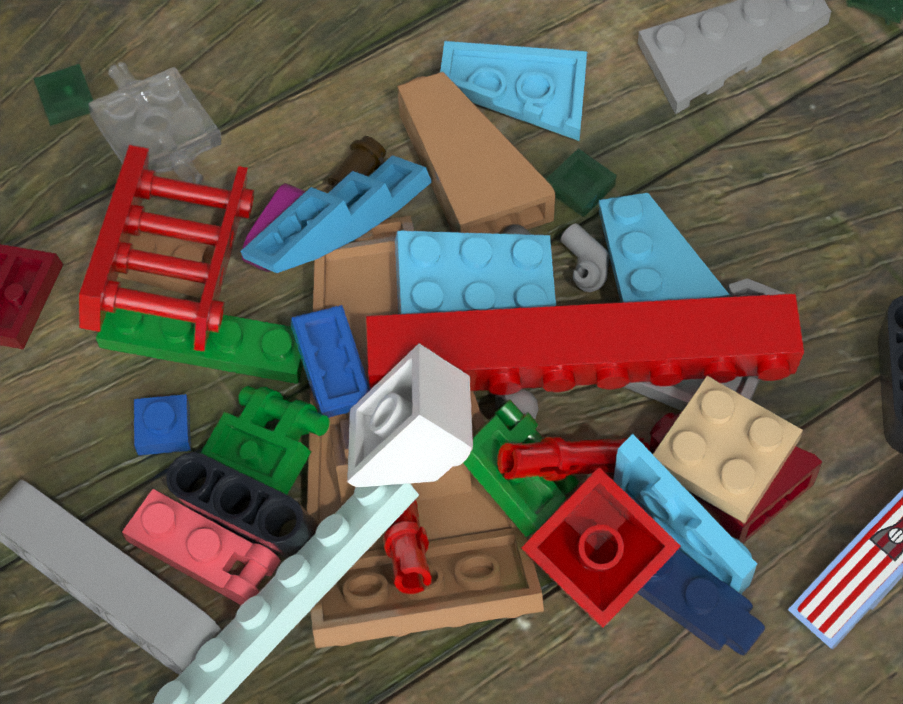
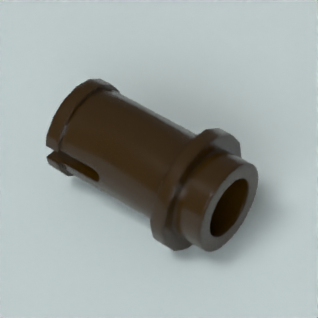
[327,136,386,189]

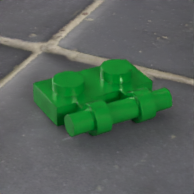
[200,386,330,495]
[463,399,580,537]

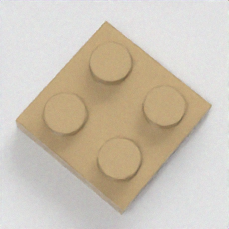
[653,376,803,523]

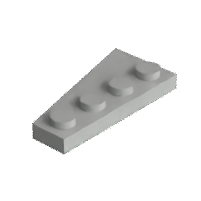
[638,0,831,114]

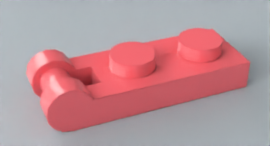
[122,489,281,605]

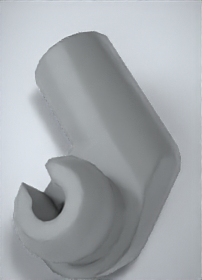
[560,223,610,292]

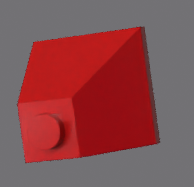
[521,467,681,628]

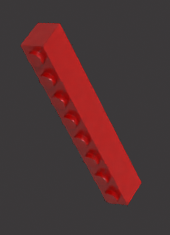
[366,294,804,395]

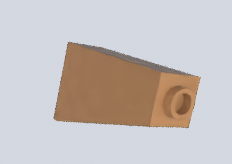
[397,72,555,234]

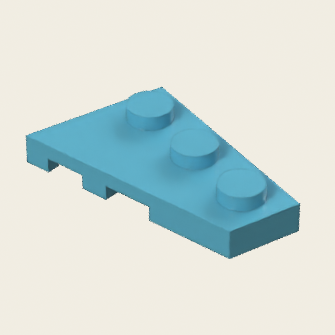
[440,41,587,141]
[599,193,729,303]
[613,434,757,594]

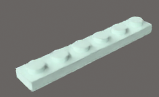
[152,483,419,704]

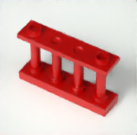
[79,145,255,352]

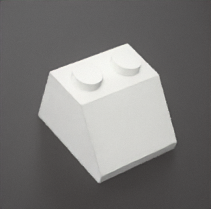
[347,344,473,487]

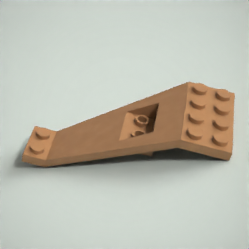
[307,216,544,648]

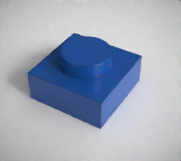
[134,394,191,456]

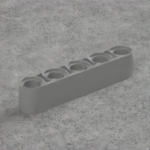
[0,480,222,675]

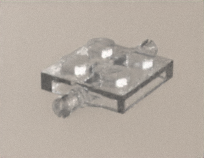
[88,62,221,184]

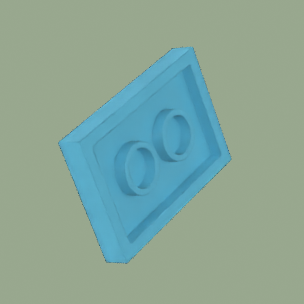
[395,231,556,314]

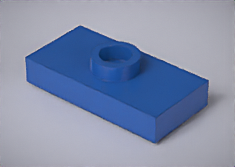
[291,305,370,418]

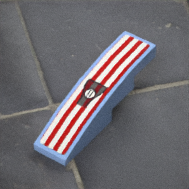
[788,489,903,650]

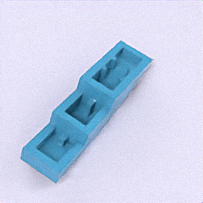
[240,155,432,273]

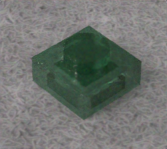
[33,64,97,126]
[546,148,617,217]

